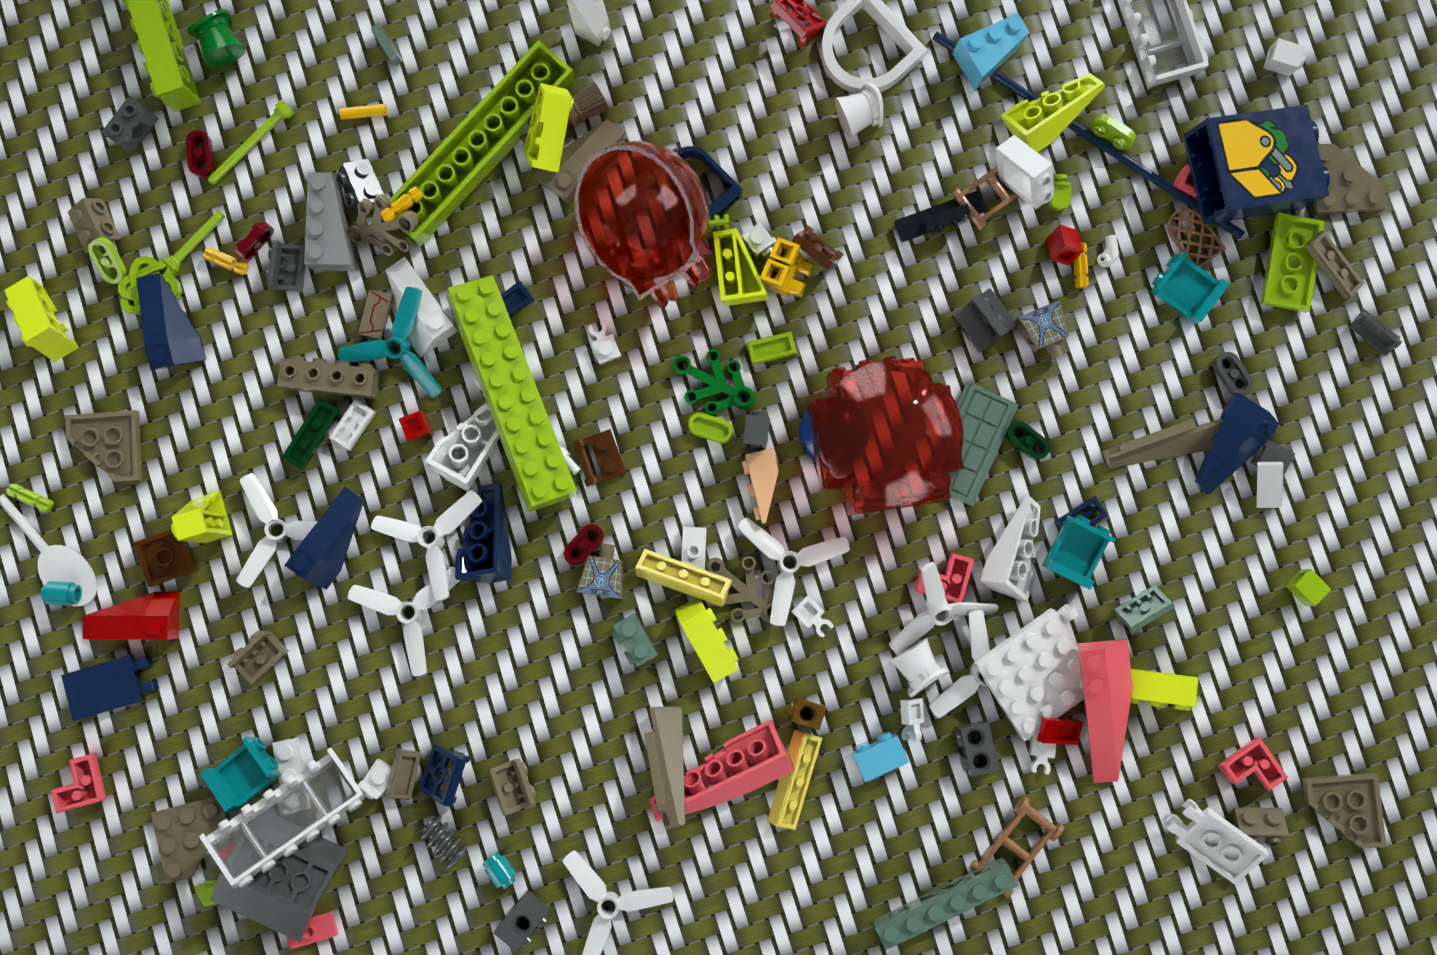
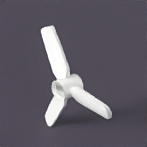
[237,474,318,588]
[371,490,482,601]
[738,517,850,626]
[889,562,998,654]
[348,567,460,676]
[929,610,990,718]
[563,850,673,955]

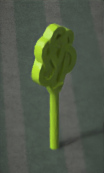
[118,210,226,315]

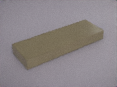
[1304,230,1364,300]

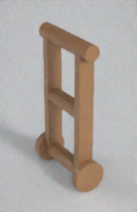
[952,165,1019,230]
[969,796,1064,898]

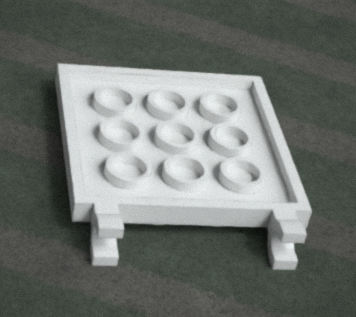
[974,604,1084,741]

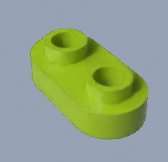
[1091,113,1136,150]
[88,237,127,284]

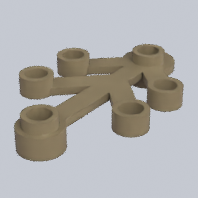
[348,194,419,255]
[706,556,774,623]

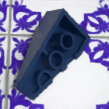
[136,273,206,370]
[1195,392,1279,494]
[455,483,512,583]
[284,486,364,590]

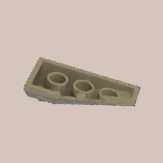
[533,119,626,205]

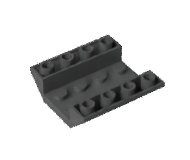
[210,811,350,942]

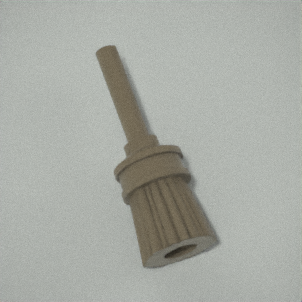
[520,81,609,144]

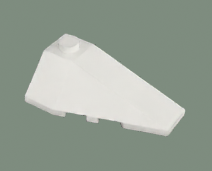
[567,0,611,46]
[425,403,500,492]

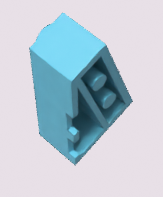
[952,13,1029,91]

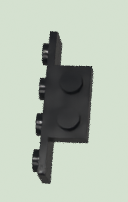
[894,190,987,243]

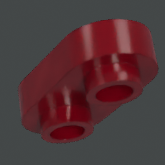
[186,130,214,178]
[234,222,274,263]
[564,524,604,565]

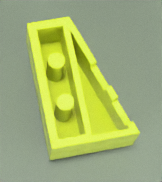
[523,83,573,172]
[713,228,771,306]
[4,276,79,362]
[171,491,232,543]
[675,598,739,683]
[1130,669,1198,711]

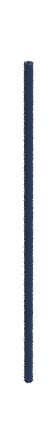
[932,31,1245,240]

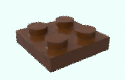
[134,529,197,587]

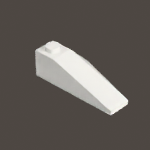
[386,256,458,357]
[980,496,1041,602]

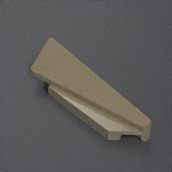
[1102,419,1220,469]
[644,707,685,830]

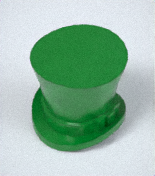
[187,9,246,69]

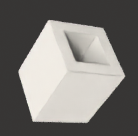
[1264,38,1305,76]

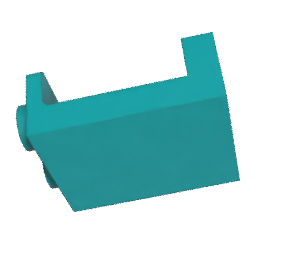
[1150,251,1230,324]
[1042,514,1116,590]
[200,736,282,813]

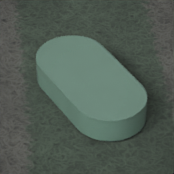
[371,23,403,66]

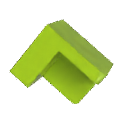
[1285,569,1331,606]

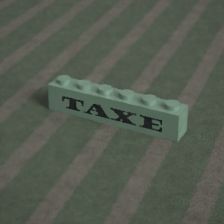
[873,857,1018,950]

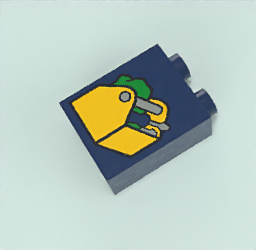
[1183,105,1330,225]

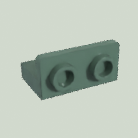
[1115,585,1173,633]

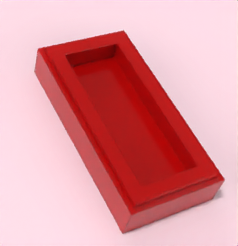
[1037,717,1083,745]

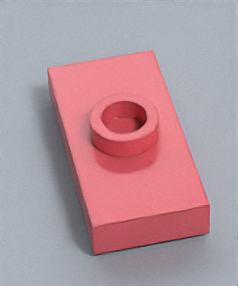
[286,910,339,950]

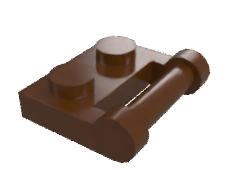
[792,225,844,270]
[571,429,627,487]

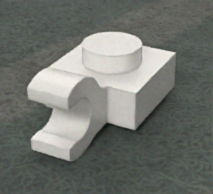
[900,698,924,741]

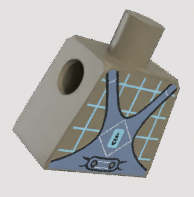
[1015,300,1069,360]
[577,543,624,599]

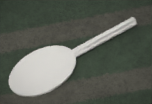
[0,494,97,606]

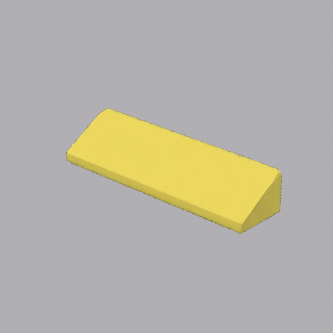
[635,549,732,607]
[768,730,822,830]

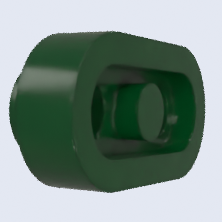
[1006,421,1050,460]

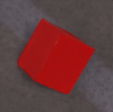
[1046,224,1083,266]
[399,410,434,442]

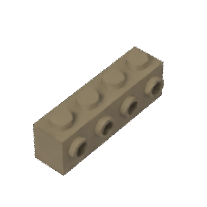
[277,356,380,400]

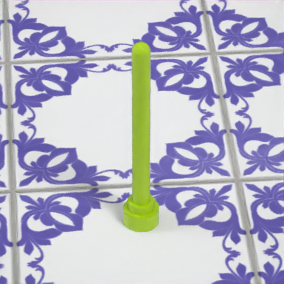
[208,99,295,184]

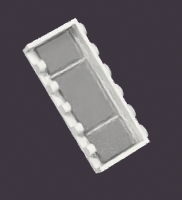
[1117,0,1209,90]
[199,747,365,889]

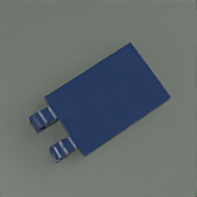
[61,654,160,721]

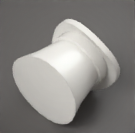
[835,83,883,138]
[889,637,950,697]

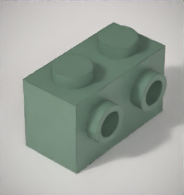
[612,613,659,667]

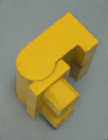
[760,237,814,298]

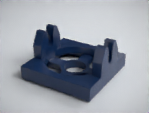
[419,744,470,807]

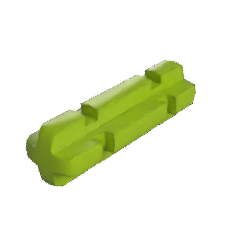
[6,484,54,512]

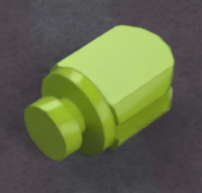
[1048,174,1072,211]

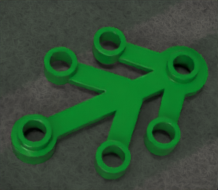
[672,349,755,416]

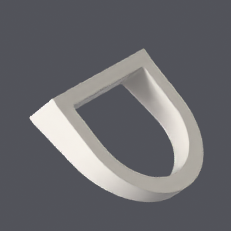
[820,0,928,94]

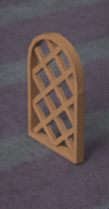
[1167,208,1226,267]

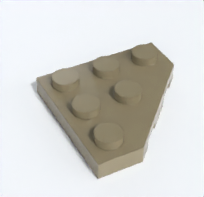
[1313,144,1387,215]
[65,410,142,483]
[1302,772,1386,849]
[151,796,229,884]

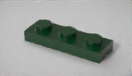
[281,398,341,470]

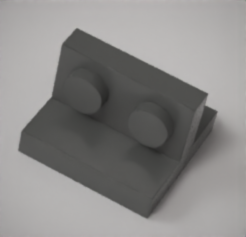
[952,288,1018,353]

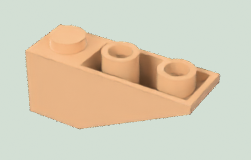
[742,448,779,525]

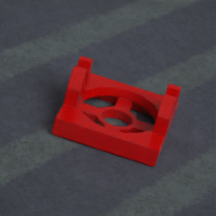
[770,0,827,48]

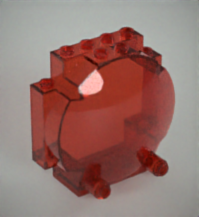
[807,356,964,516]

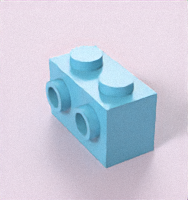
[851,732,909,782]

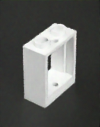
[996,135,1054,209]

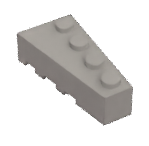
[304,172,358,271]

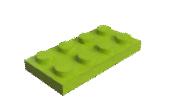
[1260,212,1325,313]

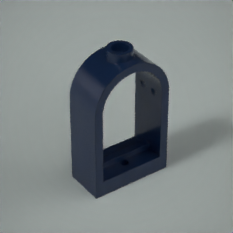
[667,146,743,222]

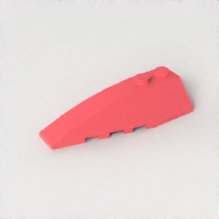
[1078,639,1133,783]
[649,720,795,821]

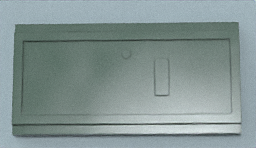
[921,382,1018,506]

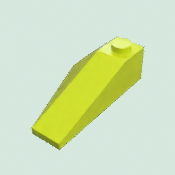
[1001,73,1105,153]

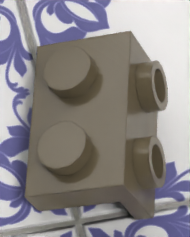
[68,198,120,253]
[227,631,289,685]
[488,758,536,816]
[1232,808,1289,847]

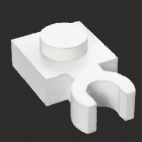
[589,321,621,365]
[791,595,834,637]
[1029,732,1056,775]

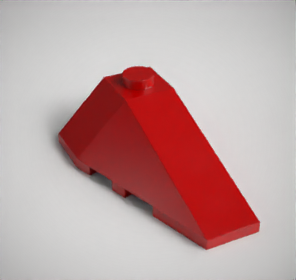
[82,592,180,640]

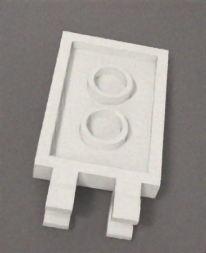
[1167,799,1268,884]

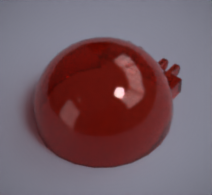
[574,141,713,307]

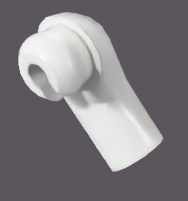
[1097,235,1119,268]

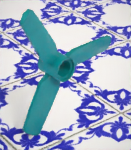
[338,286,442,398]

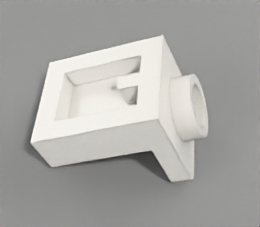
[741,222,776,260]
[358,759,392,799]

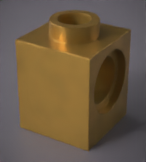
[788,697,827,731]

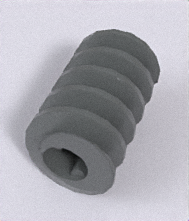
[416,815,468,871]

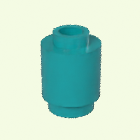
[41,581,82,606]
[483,852,517,890]

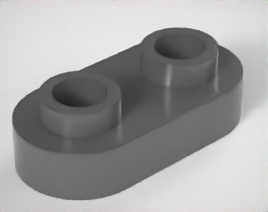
[1213,352,1253,395]

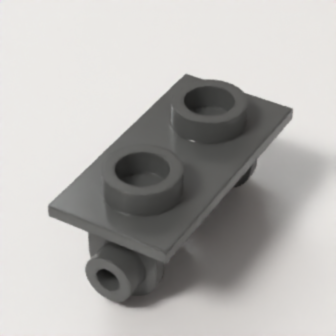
[1349,309,1402,356]

